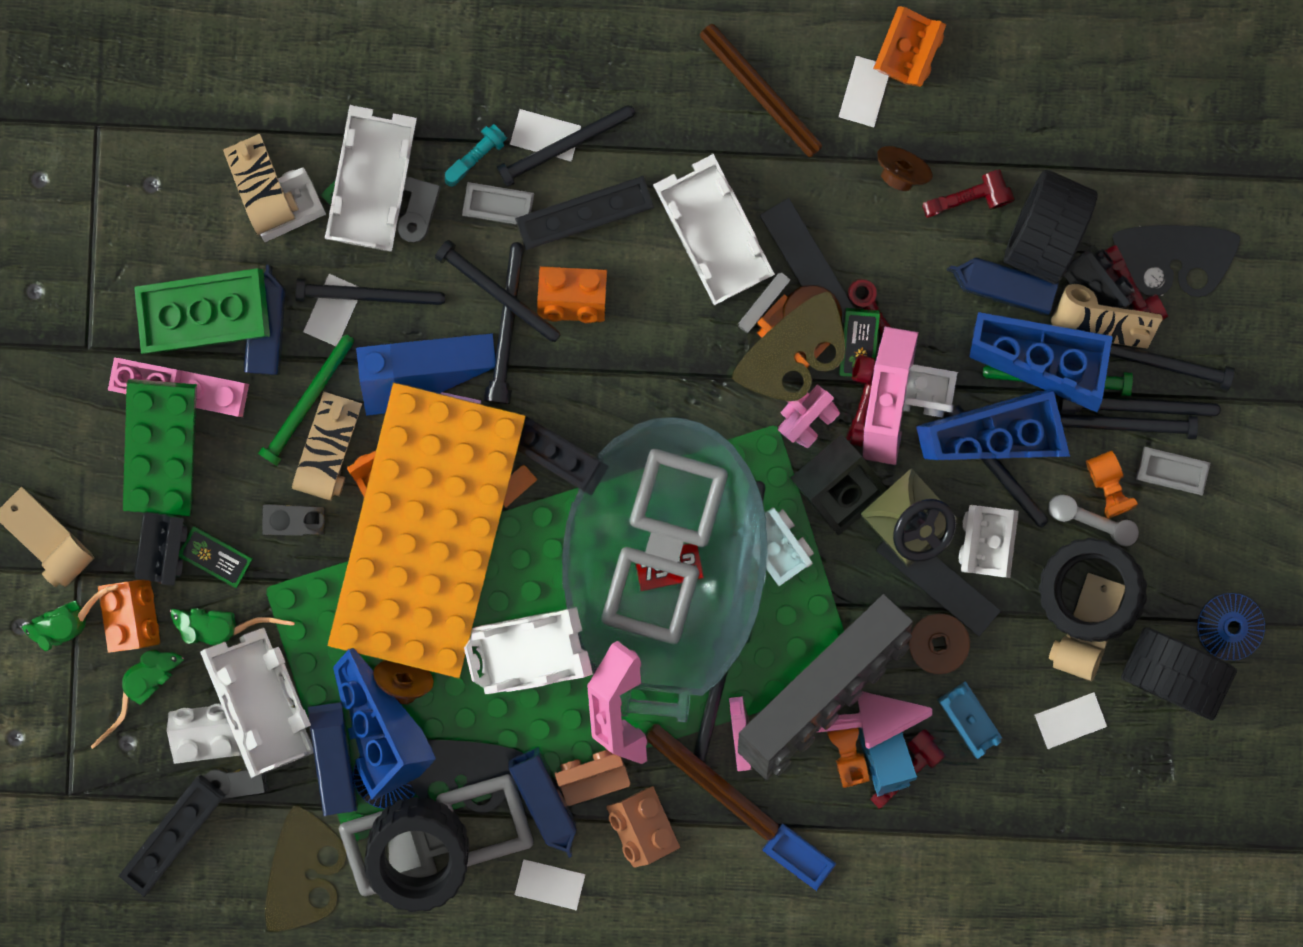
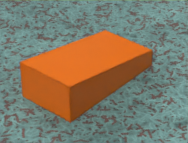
[503,464,538,507]

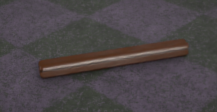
[700,24,822,157]
[645,724,779,841]

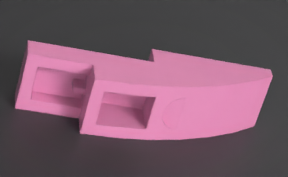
[108,357,249,417]

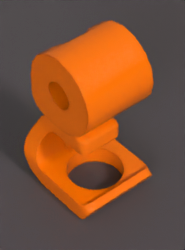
[1086,451,1138,519]
[826,727,870,788]

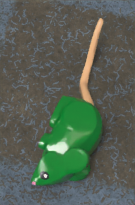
[22,585,118,651]
[170,608,295,646]
[91,649,184,749]

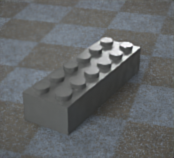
[738,594,913,780]

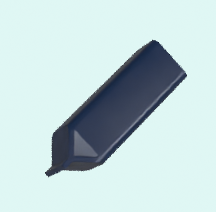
[947,257,1059,316]
[244,265,286,375]
[308,702,358,816]
[508,747,576,858]

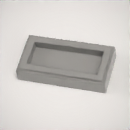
[462,182,534,225]
[738,272,790,333]
[1136,447,1211,495]

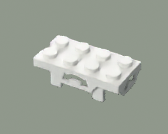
[325,105,417,252]
[653,154,775,305]
[464,607,593,694]
[200,628,314,778]

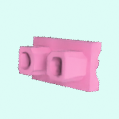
[778,384,840,448]

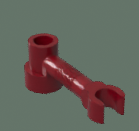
[922,169,1015,218]
[1105,245,1168,320]
[848,279,891,337]
[846,354,876,447]
[870,728,946,809]

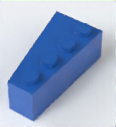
[969,312,1113,413]
[916,391,1070,460]

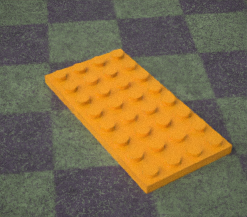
[327,382,526,678]

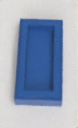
[762,823,836,891]

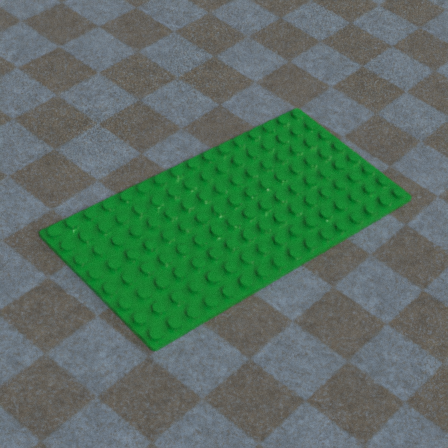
[266,425,844,841]

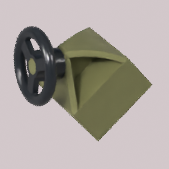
[861,468,958,567]

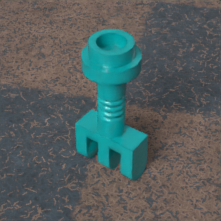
[444,124,507,187]

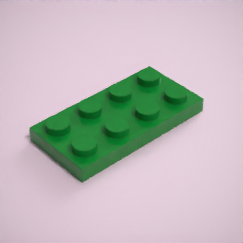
[134,268,270,354]
[123,379,197,516]

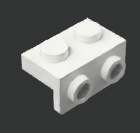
[260,168,326,242]
[903,364,958,418]
[959,505,1019,578]
[740,507,814,586]
[167,704,241,764]

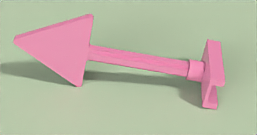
[729,691,932,771]

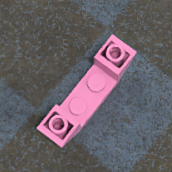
[863,326,919,465]
[587,641,647,764]

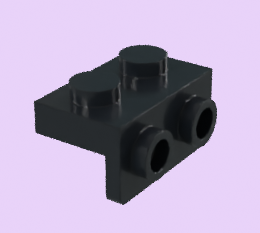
[1064,245,1135,308]
[134,512,187,586]

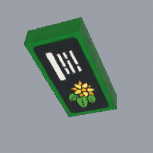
[839,308,880,377]
[179,526,254,588]

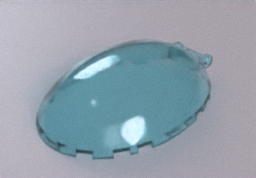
[562,417,768,722]

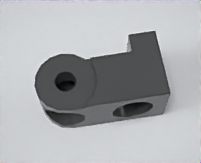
[397,176,441,243]
[262,504,325,536]
[204,768,269,799]

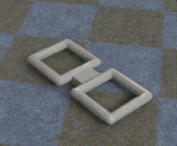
[601,449,728,644]
[339,774,534,896]

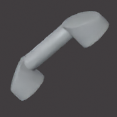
[1048,494,1139,546]

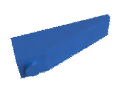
[356,333,496,416]
[333,648,436,800]

